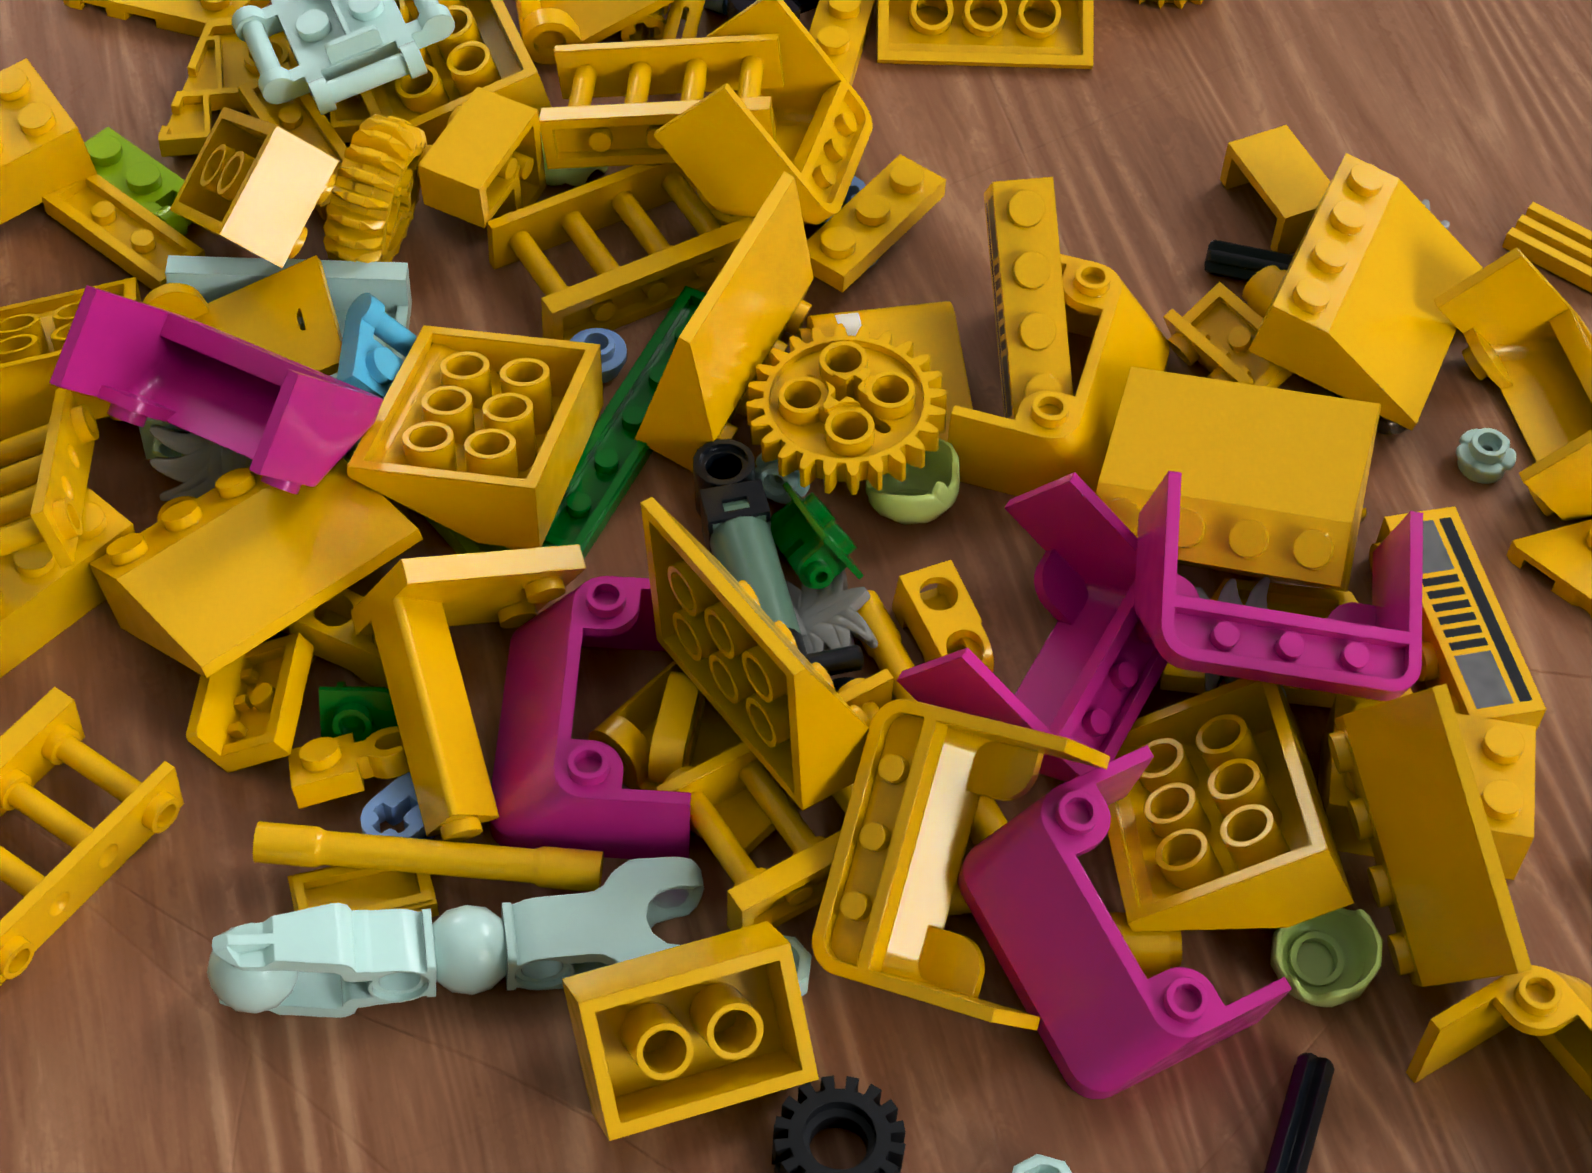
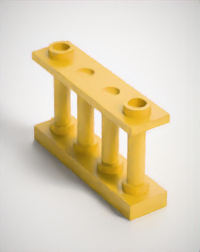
[539,33,784,169]
[487,163,752,341]
[0,388,99,569]
[655,668,894,931]
[0,686,184,986]

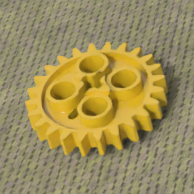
[746,323,947,495]

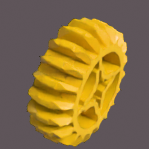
[323,113,427,263]

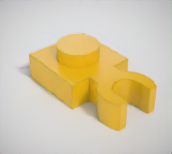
[288,726,410,809]

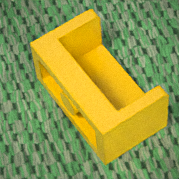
[1220,125,1331,254]

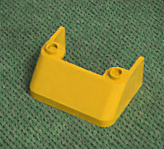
[653,0,873,225]
[1433,247,1592,521]
[947,254,1170,496]
[812,699,1110,1031]
[1406,965,1592,1101]

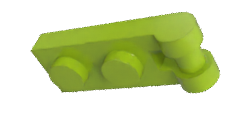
[84,127,193,236]

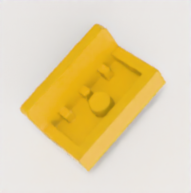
[1163,281,1293,388]
[186,632,315,773]

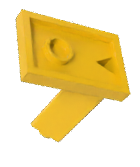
[350,544,586,842]

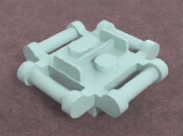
[231,0,455,115]

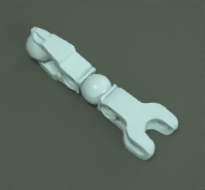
[207,857,704,1018]

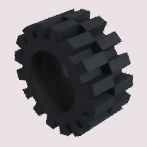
[772,1075,906,1173]

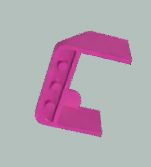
[49,285,384,495]
[1134,471,1423,701]
[896,472,1168,782]
[489,576,691,859]
[958,745,1292,1099]

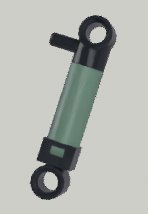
[693,439,864,676]

